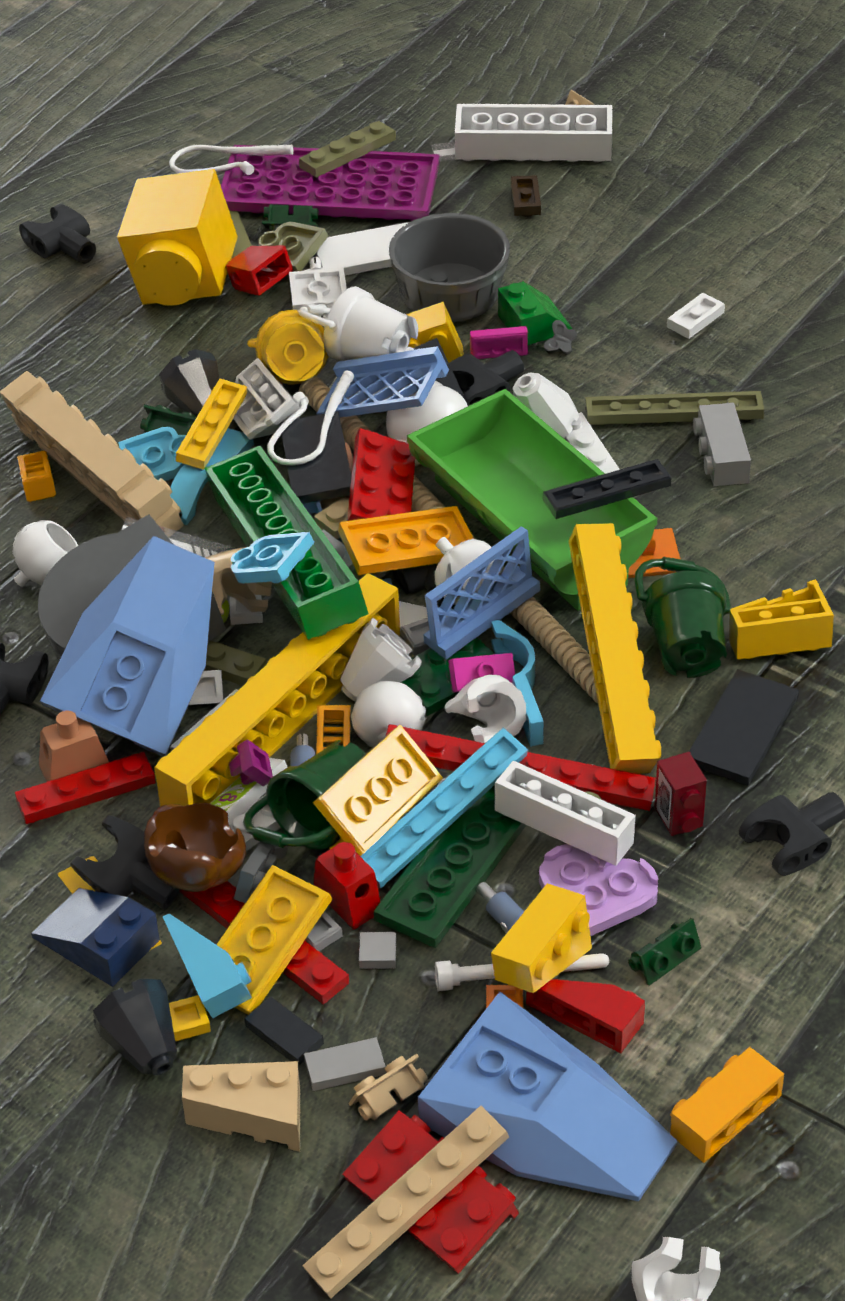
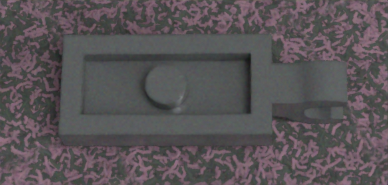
[234,842,289,903]

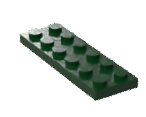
[374,785,526,948]

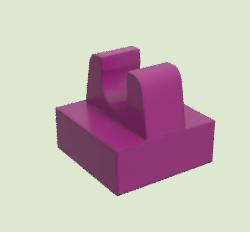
[229,739,273,787]

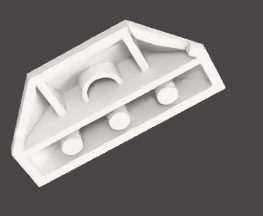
[233,358,300,439]

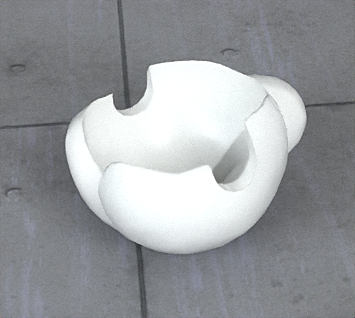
[386,381,468,466]

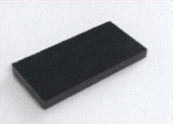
[280,411,351,504]
[689,669,799,786]

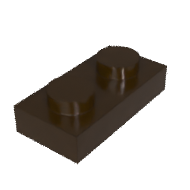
[511,175,541,217]

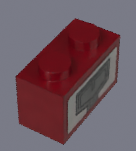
[654,752,707,836]

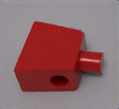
[226,245,293,296]
[313,842,380,930]

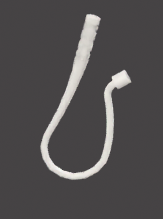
[169,144,293,175]
[267,370,354,466]

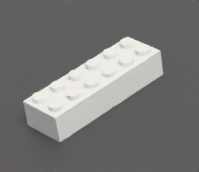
[455,104,612,162]

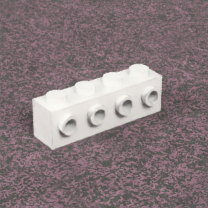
[495,761,635,866]

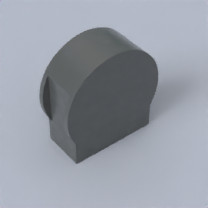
[38,514,226,661]

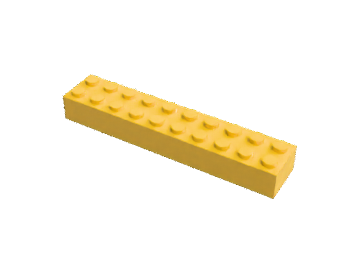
[154,573,400,807]

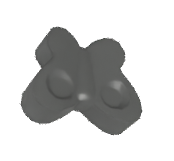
[544,320,578,355]

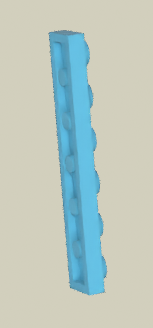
[360,727,528,889]

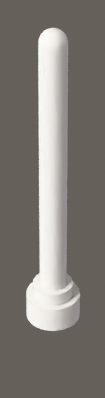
[435,954,609,991]

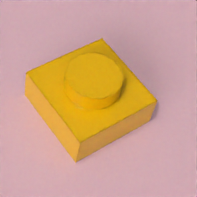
[169,995,211,1041]

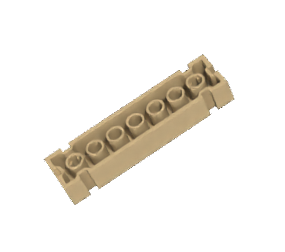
[0,371,184,538]

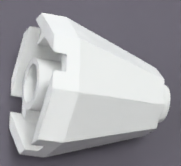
[513,373,580,438]
[340,618,421,701]

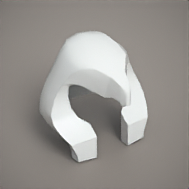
[444,675,526,743]
[632,1237,721,1301]

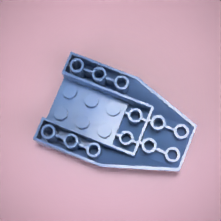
[40,536,215,757]
[418,992,677,1201]

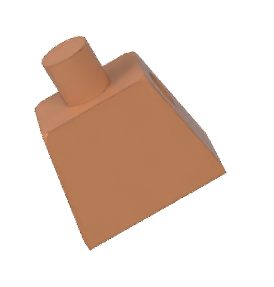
[39,710,109,782]

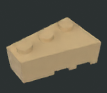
[182,1061,300,1152]

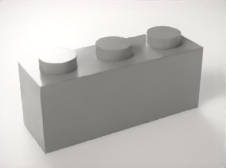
[693,403,751,486]

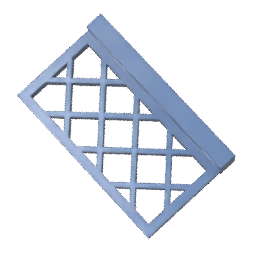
[316,346,449,418]
[423,526,540,659]

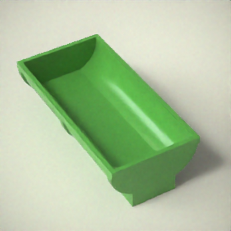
[407,389,658,611]

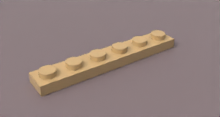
[302,1106,509,1299]

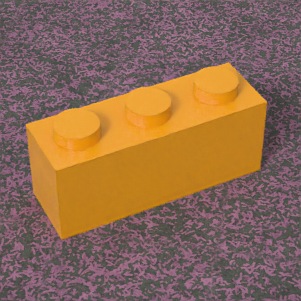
[670,1047,784,1163]

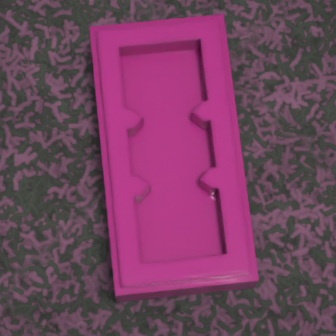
[470,326,528,359]
[448,653,515,693]

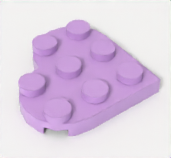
[539,844,658,936]

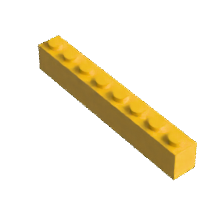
[569,523,661,774]

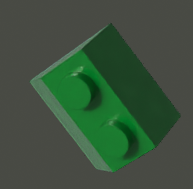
[498,281,572,345]

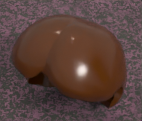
[144,803,246,892]

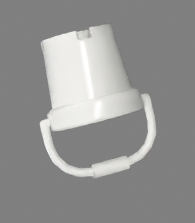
[298,286,418,361]

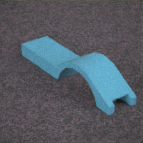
[170,428,254,525]
[491,620,544,747]

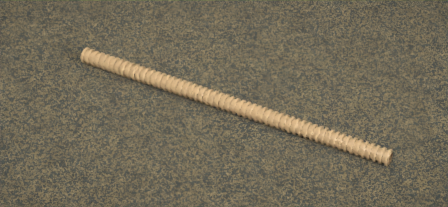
[299,376,598,703]

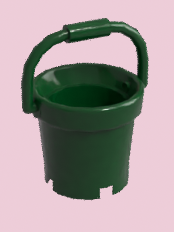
[635,557,731,678]
[243,740,366,850]

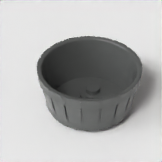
[389,213,510,322]

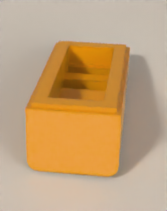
[17,450,56,502]
[316,705,351,754]

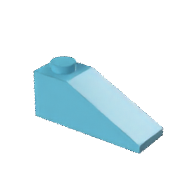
[163,914,252,1018]

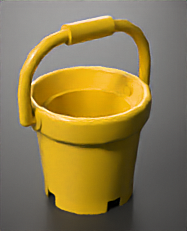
[247,309,329,385]

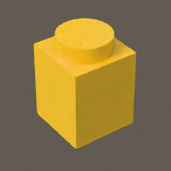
[117,169,238,306]

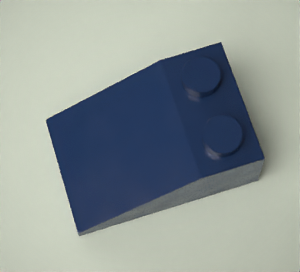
[31,888,160,987]

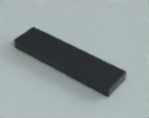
[543,459,672,519]

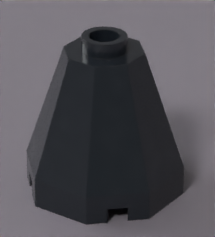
[159,349,219,417]
[93,979,177,1075]

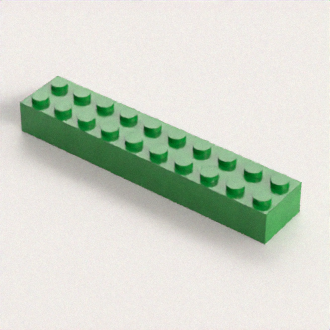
[205,446,369,639]

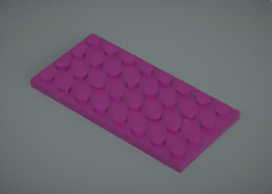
[221,145,440,221]

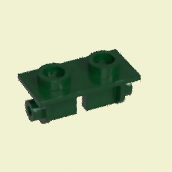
[262,204,319,231]
[140,404,197,435]
[628,918,702,986]

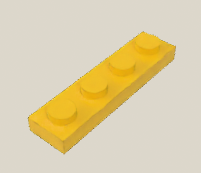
[176,378,247,470]

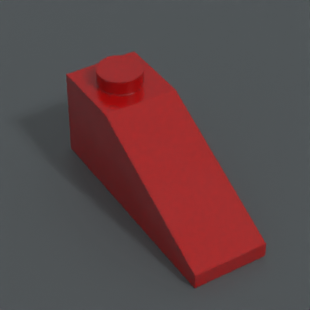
[526,979,645,1054]

